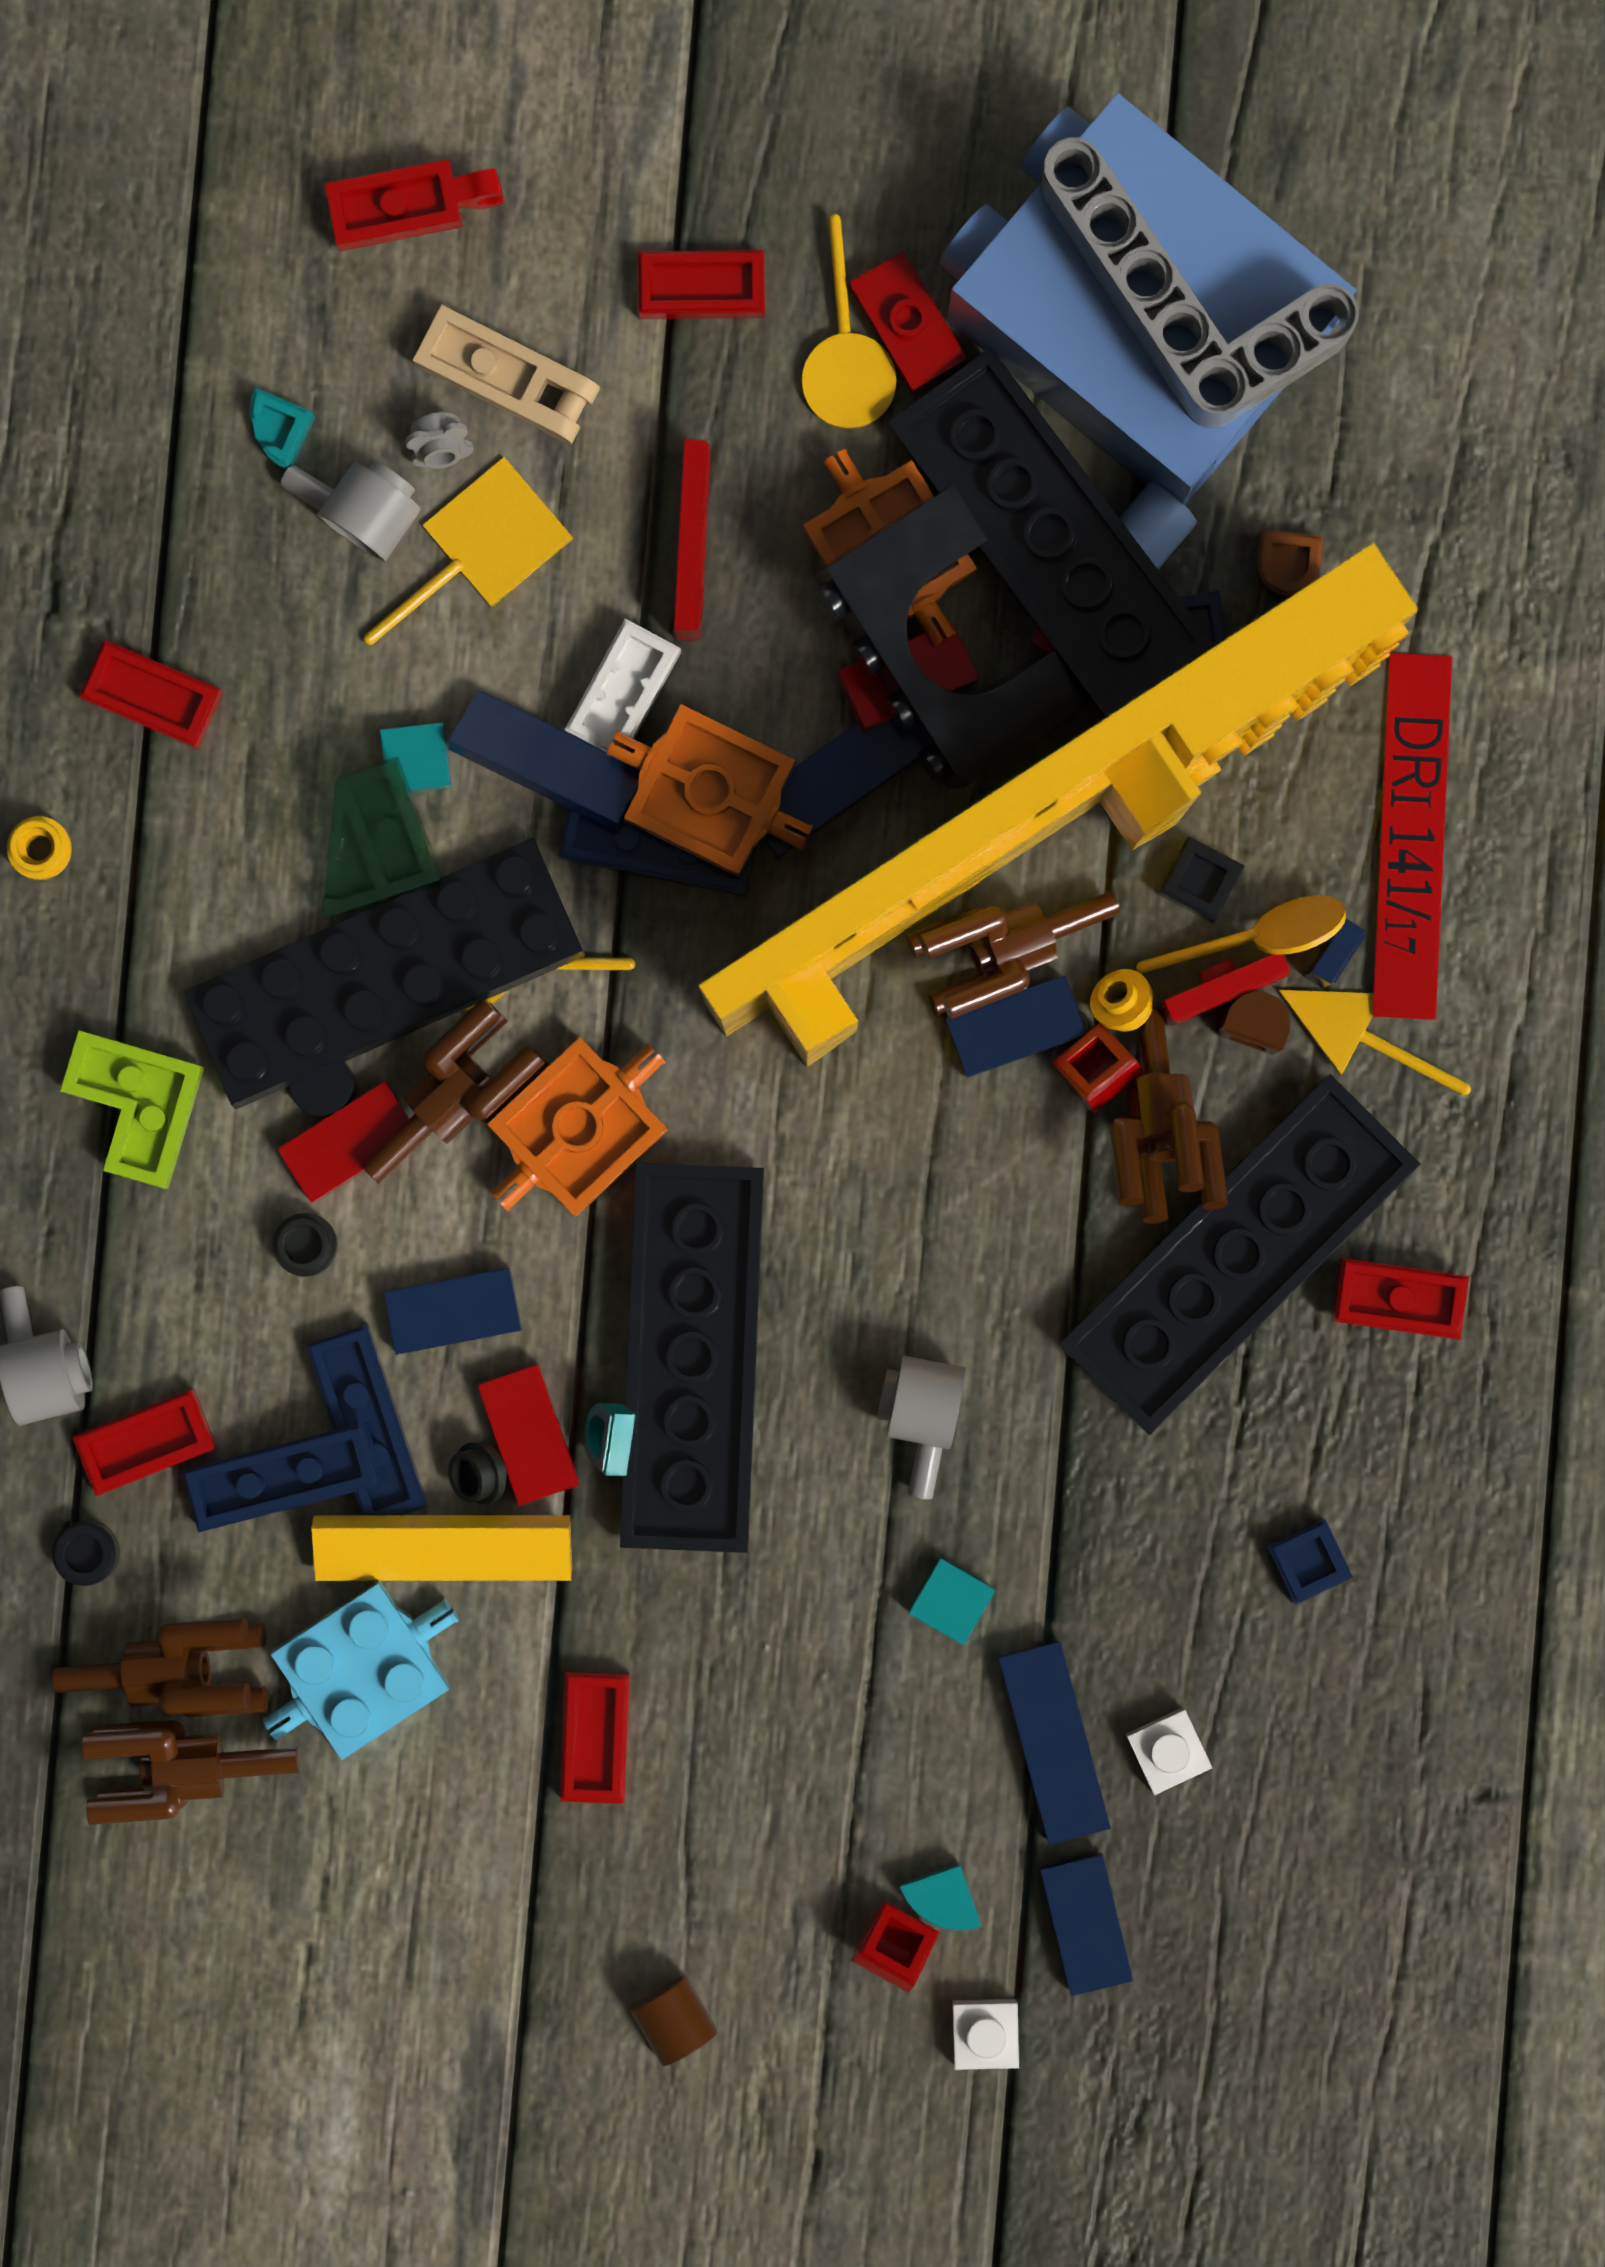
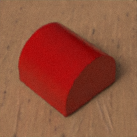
[1051,1023,1144,1114]
[851,1901,940,1993]

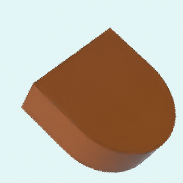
[1255,529,1324,599]

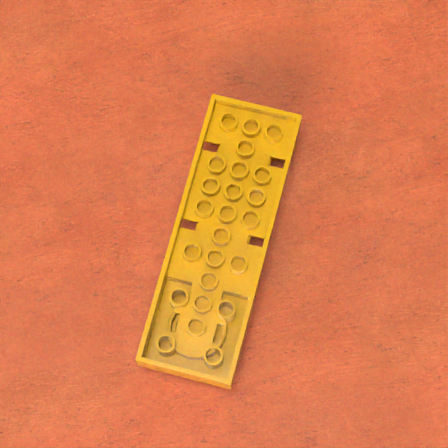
[699,543,1419,1067]

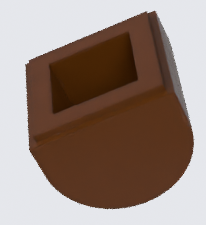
[1216,992,1290,1055]
[629,1974,718,2066]

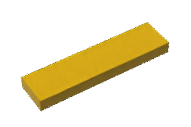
[311,1515,572,1581]

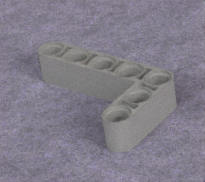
[1041,138,1358,428]

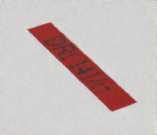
[1373,653,1453,1020]

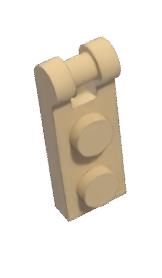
[413,304,601,445]

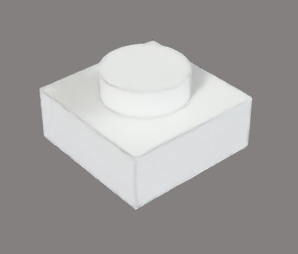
[1125,1707,1212,1795]
[952,1999,1019,2070]

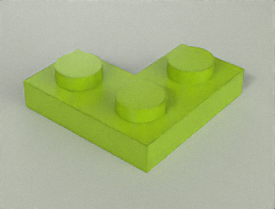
[60,1030,205,1189]

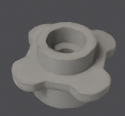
[405,412,474,469]

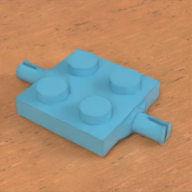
[262,1581,460,1760]

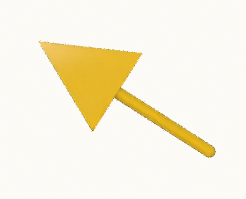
[1278,990,1471,1095]

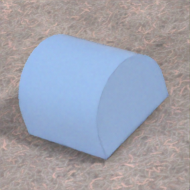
[1119,482,1197,570]

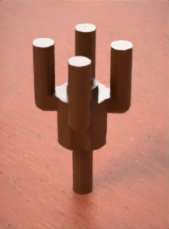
[906,891,1120,1019]
[361,998,550,1184]
[1110,1008,1228,1224]
[52,1618,269,1717]
[82,1720,300,1825]

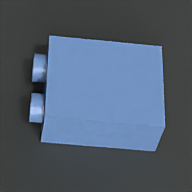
[939,93,1357,505]

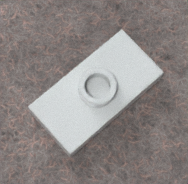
[565,619,682,752]

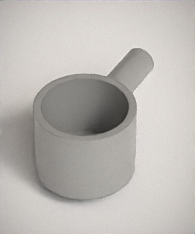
[281,461,421,563]
[0,1286,93,1426]
[877,1355,966,1499]

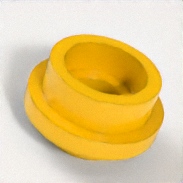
[7,816,72,880]
[1090,969,1153,1032]

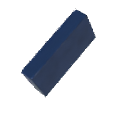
[945,975,1086,1078]
[384,1268,523,1355]
[1039,1852,1133,1996]

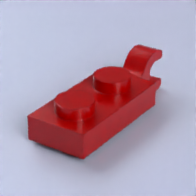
[325,159,505,252]

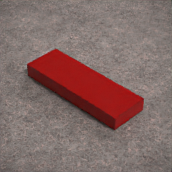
[674,439,711,641]

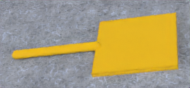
[363,457,573,645]

